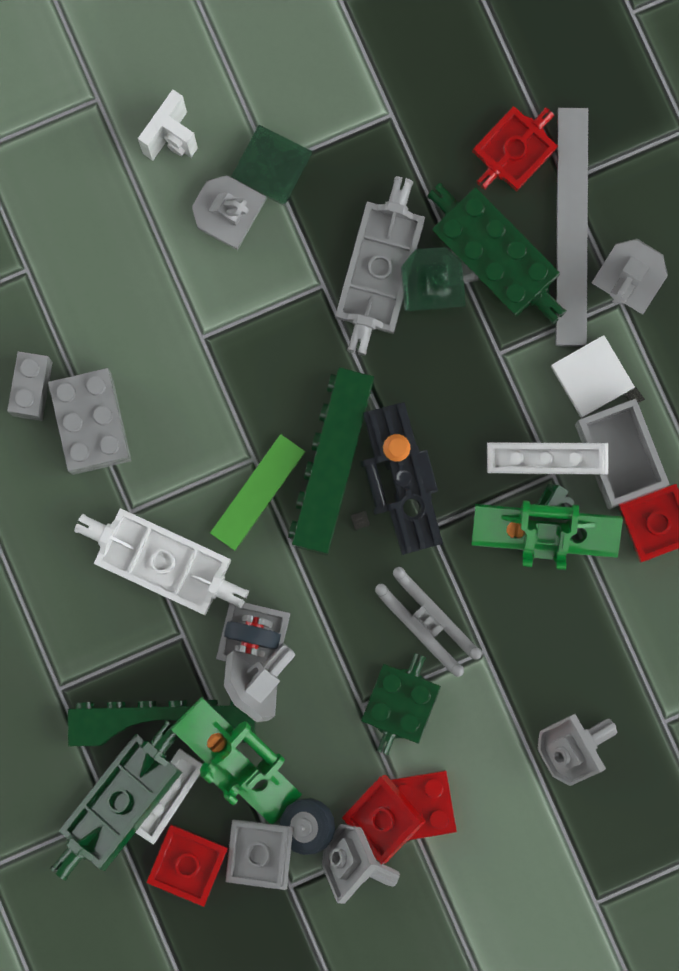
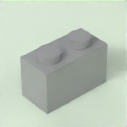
[7,351,53,421]

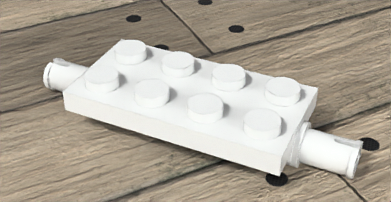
[74,508,249,616]

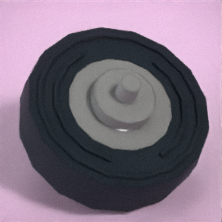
[280,798,335,855]

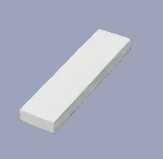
[487,442,608,474]

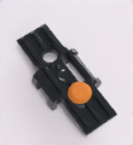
[360,402,443,555]

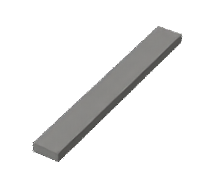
[555,108,588,347]

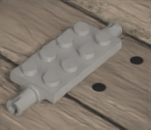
[335,176,425,356]

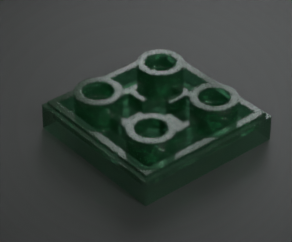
[231,125,312,206]

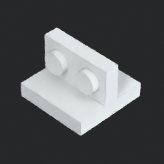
[138,89,198,161]

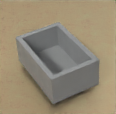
[48,368,132,475]
[575,399,670,509]

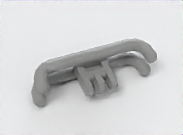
[375,567,482,677]

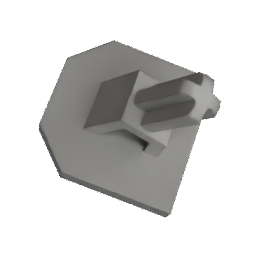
[192,175,267,250]
[592,239,668,315]
[224,643,295,722]
[537,714,617,786]
[322,824,400,904]

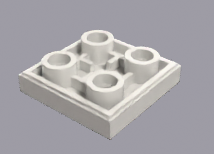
[551,335,635,418]

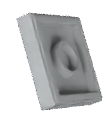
[225,820,293,890]

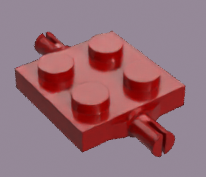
[473,106,558,192]

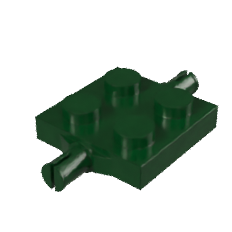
[361,653,441,755]

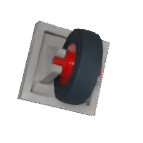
[216,603,291,666]

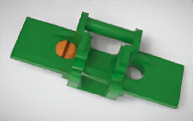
[471,500,623,570]
[170,697,302,824]

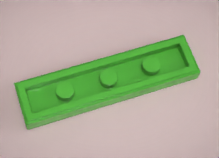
[210,434,306,551]

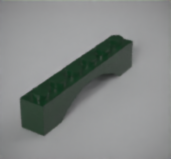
[68,699,256,747]

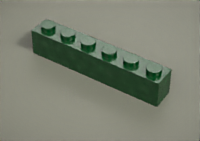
[288,367,374,556]

